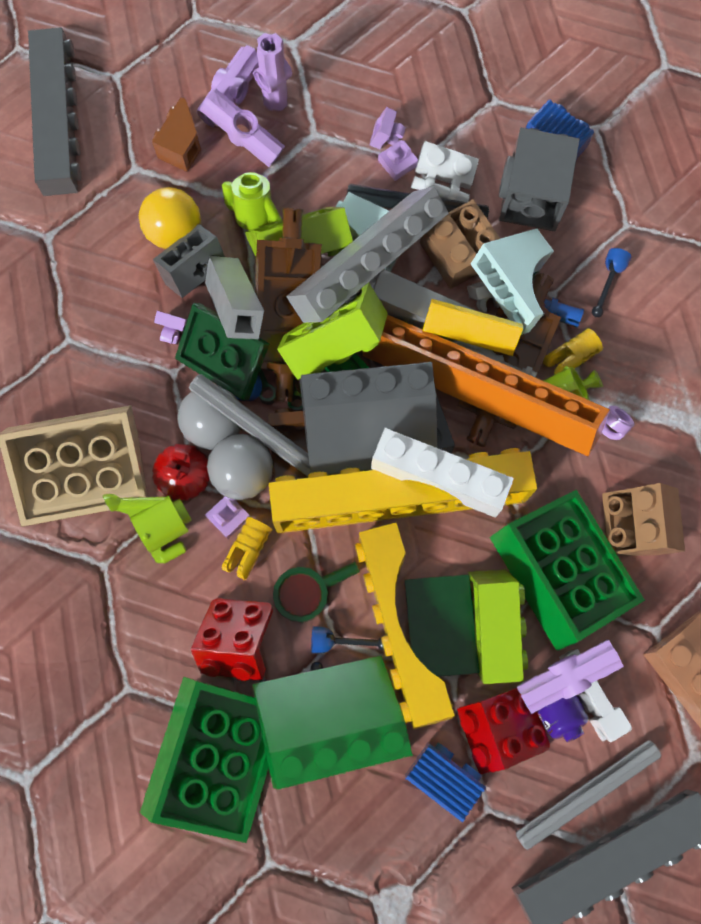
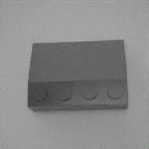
[300,362,437,475]

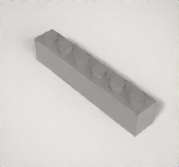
[286,187,449,323]

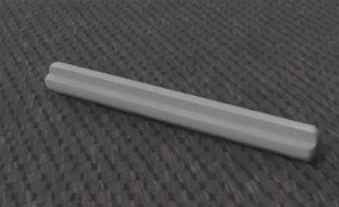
[189,374,310,477]
[516,740,661,850]

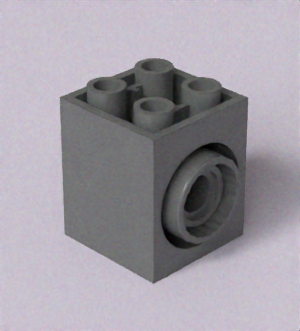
[499,127,580,232]

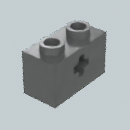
[153,224,225,298]

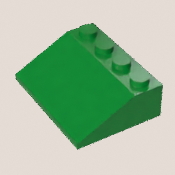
[489,490,645,651]
[253,656,413,790]
[140,676,269,843]

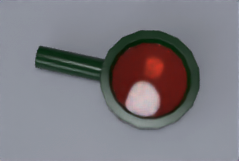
[273,561,360,623]

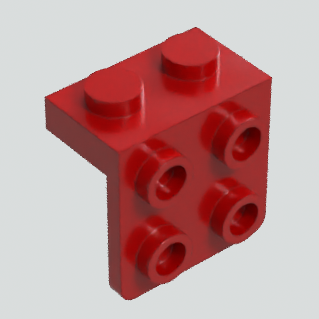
[191,598,273,681]
[456,688,550,774]

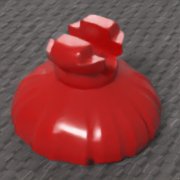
[152,444,210,501]

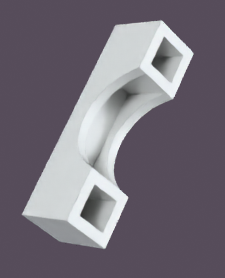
[371,428,514,518]

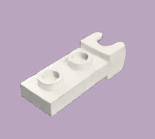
[559,649,632,742]

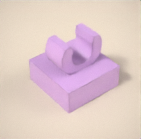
[369,107,406,149]
[378,140,418,181]
[154,311,187,345]
[205,497,250,539]

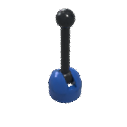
[591,248,632,318]
[311,626,384,653]

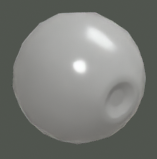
[177,386,241,450]
[207,434,273,500]

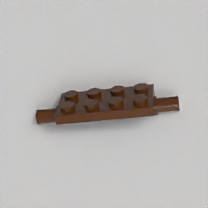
[255,208,322,402]
[457,273,561,447]

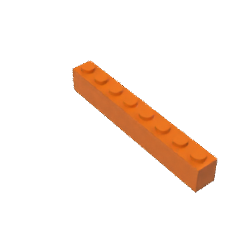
[363,315,610,456]

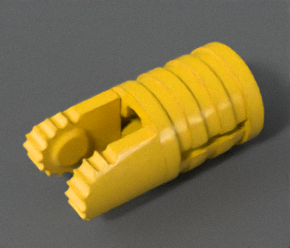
[543,328,603,374]
[221,517,273,580]

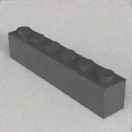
[28,27,82,196]
[512,789,701,924]

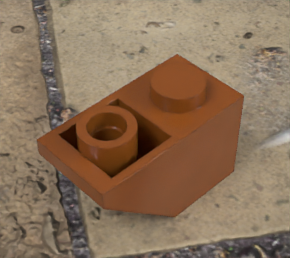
[152,97,201,172]

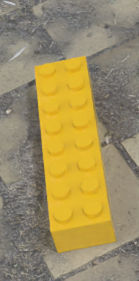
[269,448,537,533]

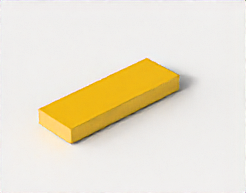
[422,299,523,356]

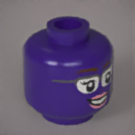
[538,695,589,742]

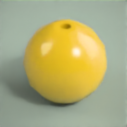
[138,187,201,249]

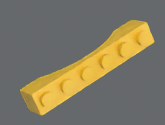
[355,522,454,730]

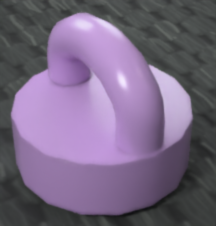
[602,406,634,440]

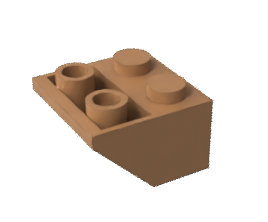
[420,199,500,289]
[602,483,685,556]

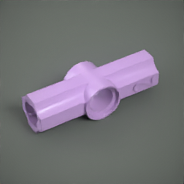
[253,33,292,111]
[197,45,259,128]
[200,88,285,167]
[517,640,624,714]

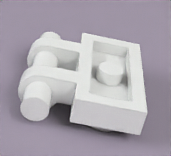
[411,141,479,202]

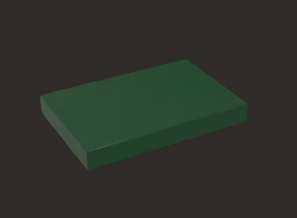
[174,303,270,401]
[404,575,480,677]

